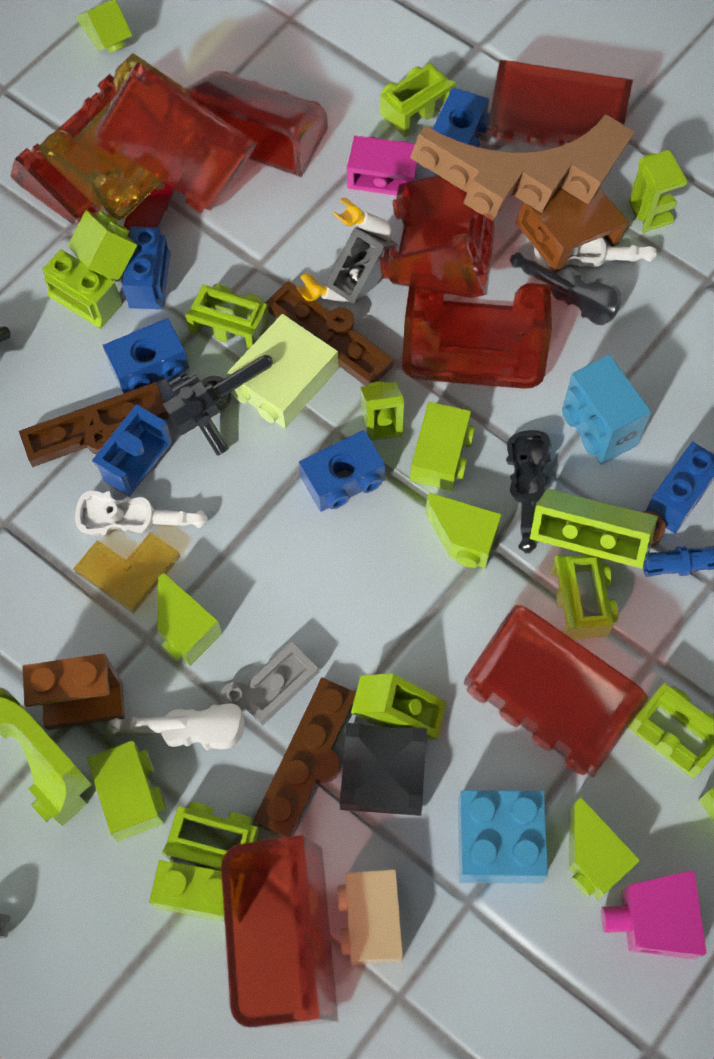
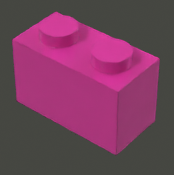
[347,135,419,198]

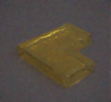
[73,532,181,614]

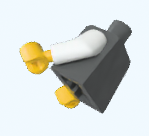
[296,198,398,304]

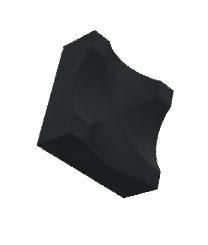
[339,723,427,816]

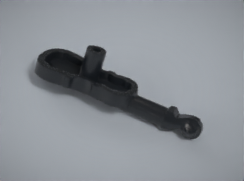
[509,252,622,325]
[506,430,552,554]

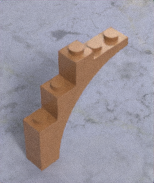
[410,114,634,221]

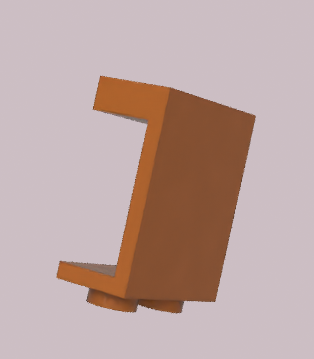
[515,187,629,271]
[22,653,125,730]

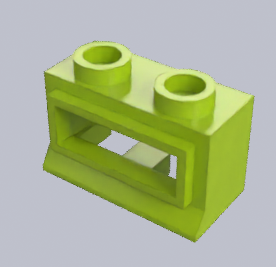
[380,62,456,138]
[629,149,688,233]
[42,249,122,329]
[186,284,270,350]
[550,554,618,641]
[628,683,714,779]
[162,802,260,881]

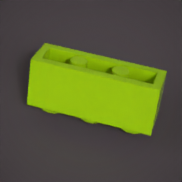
[530,488,658,569]

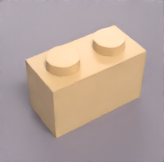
[338,869,403,965]

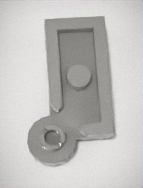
[219,642,319,726]

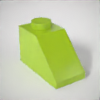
[75,0,133,53]
[360,381,404,441]
[425,492,501,568]
[157,572,222,666]
[351,673,447,740]
[569,797,640,900]

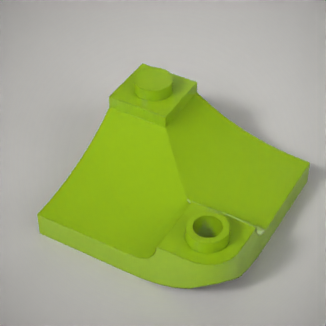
[0,687,92,826]

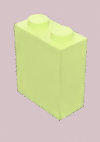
[227,314,339,428]

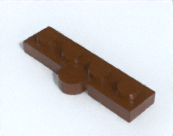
[265,280,394,386]
[19,382,170,467]
[253,677,356,841]

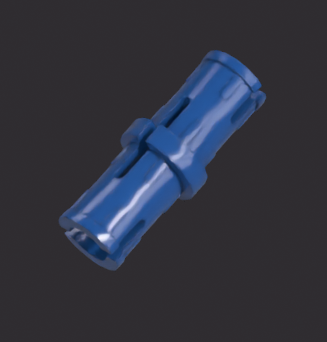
[643,546,714,577]

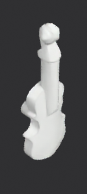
[534,237,657,270]
[75,490,208,537]
[106,703,245,750]

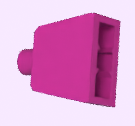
[601,871,707,959]

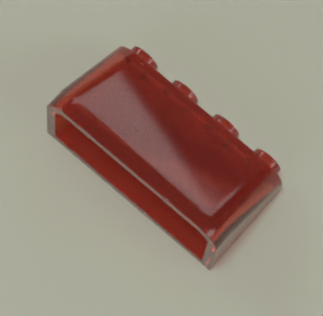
[487,59,633,147]
[177,71,328,177]
[464,604,648,778]
[221,835,338,1028]

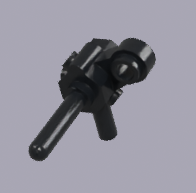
[163,355,273,456]

